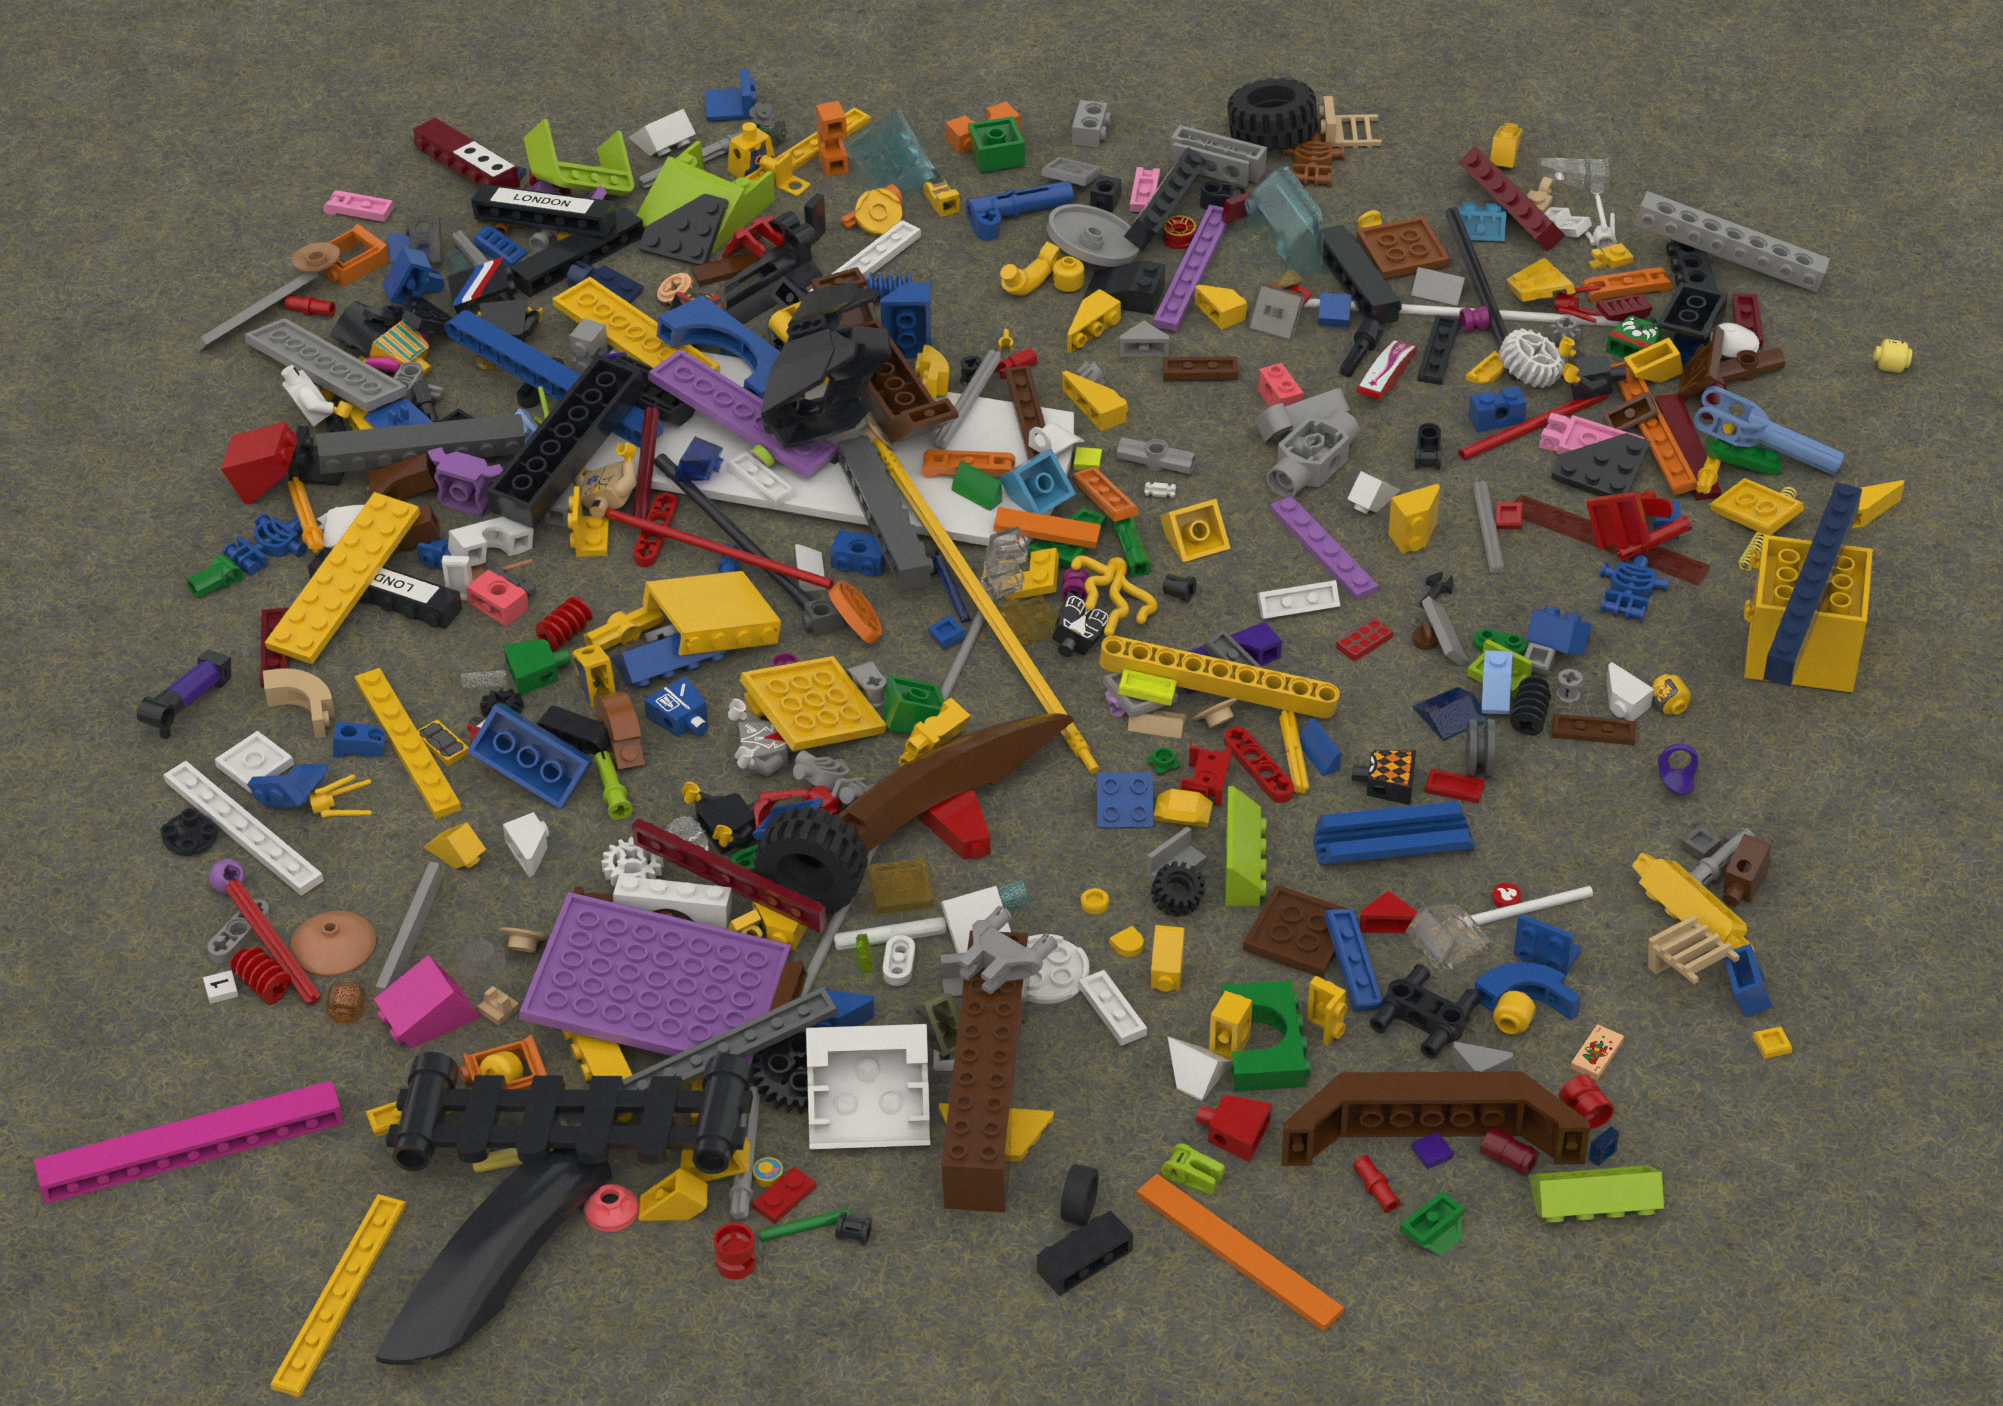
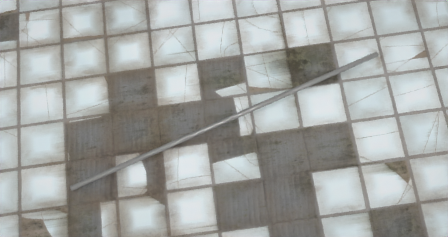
[801,569,1007,996]

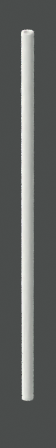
[1301,298,1621,327]

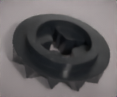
[480,687,524,718]

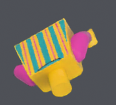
[359,319,432,376]

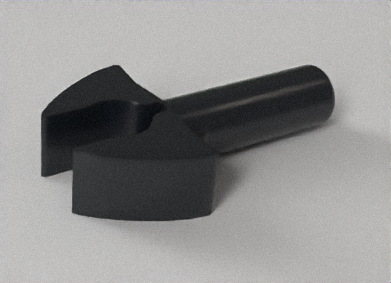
[1419,572,1453,609]

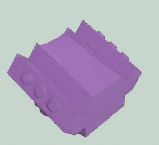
[428,447,503,517]

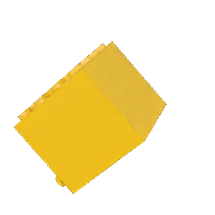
[1744,535,1873,693]

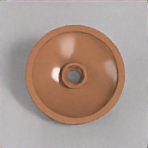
[290,910,376,977]

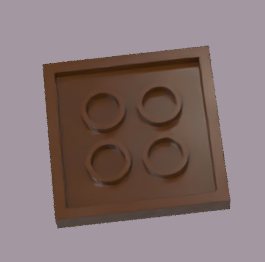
[1243,885,1356,977]

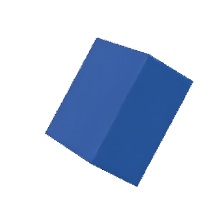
[1318,293,1351,327]

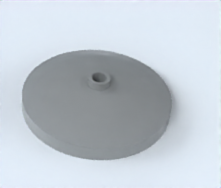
[1046,204,1139,267]

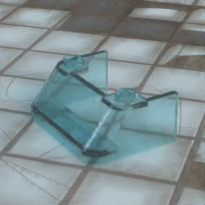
[1245,165,1324,280]

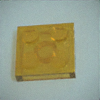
[869,858,934,914]

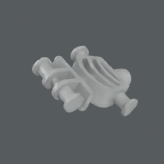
[793,750,875,804]

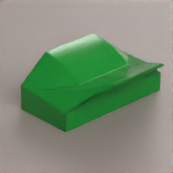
[1399,1191,1465,1256]

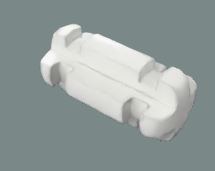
[1144,482,1176,498]

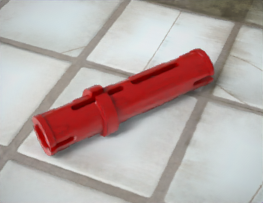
[1615,515,1692,562]

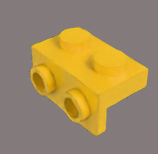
[1307,976,1347,1046]

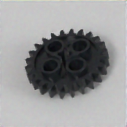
[752,1027,813,1114]

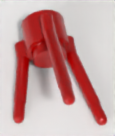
[1554,285,1603,323]

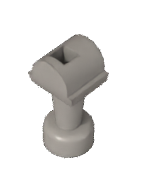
[529,229,560,251]

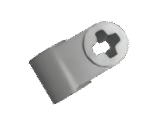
[845,661,886,709]

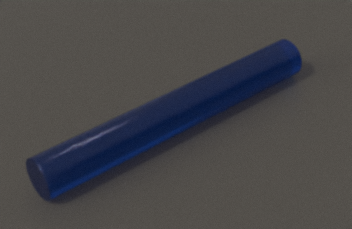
[933,555,971,623]

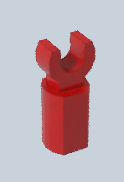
[994,348,1037,379]

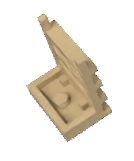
[1318,96,1382,149]
[1648,915,1740,984]

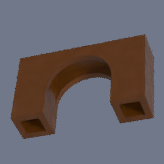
[366,453,440,554]

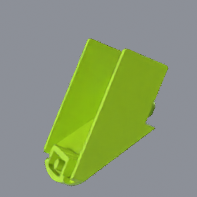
[637,141,775,254]

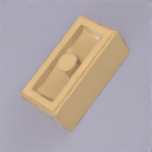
[1128,710,1187,738]

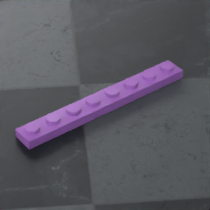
[1153,205,1229,332]

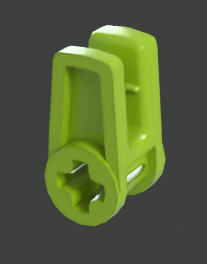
[1161,1144,1225,1195]

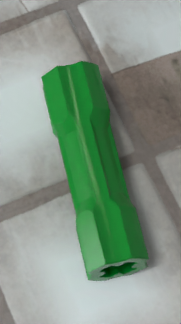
[1111,516,1151,577]

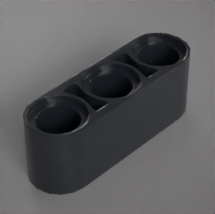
[536,706,611,755]

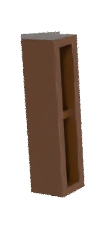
[768,961,808,1012]

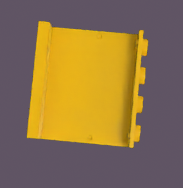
[643,571,781,656]

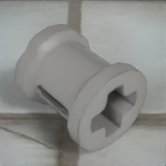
[1556,669,1583,704]

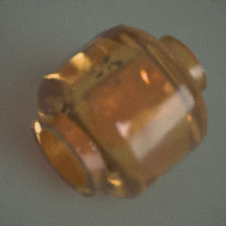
[326,979,366,1023]

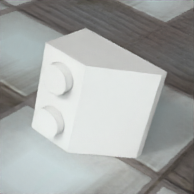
[629,109,696,157]

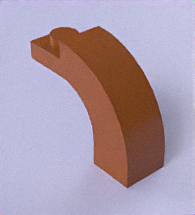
[593,691,645,771]

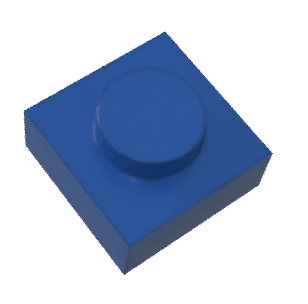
[928,615,966,649]

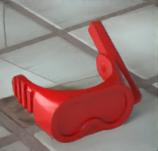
[754,789,807,843]

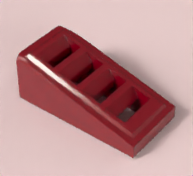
[1596,294,1652,321]

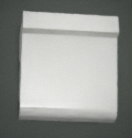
[806,1024,930,1149]

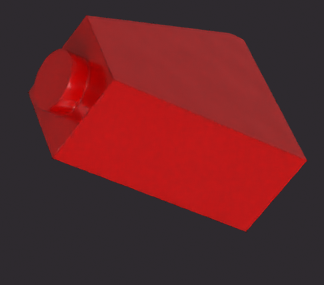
[920,790,991,860]

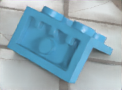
[1457,202,1506,241]

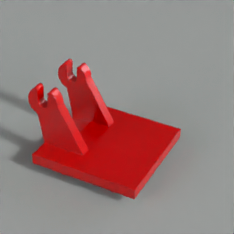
[722,214,784,258]

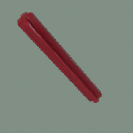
[633,407,659,520]

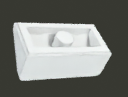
[795,544,826,591]

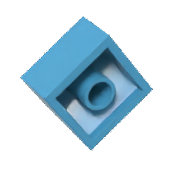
[999,449,1076,514]

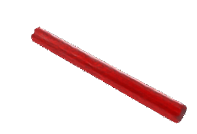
[225,879,321,1005]

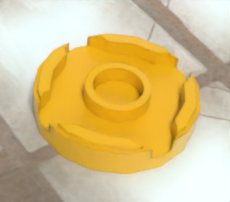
[855,188,902,235]

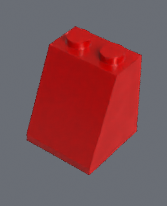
[221,421,298,505]

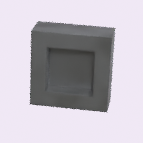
[1681,825,1722,860]

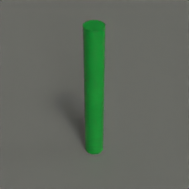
[759,1208,850,1242]

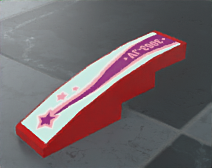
[1356,339,1417,399]

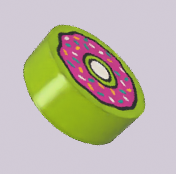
[750,444,775,468]

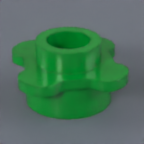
[1147,747,1180,774]

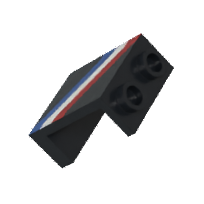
[447,257,518,315]

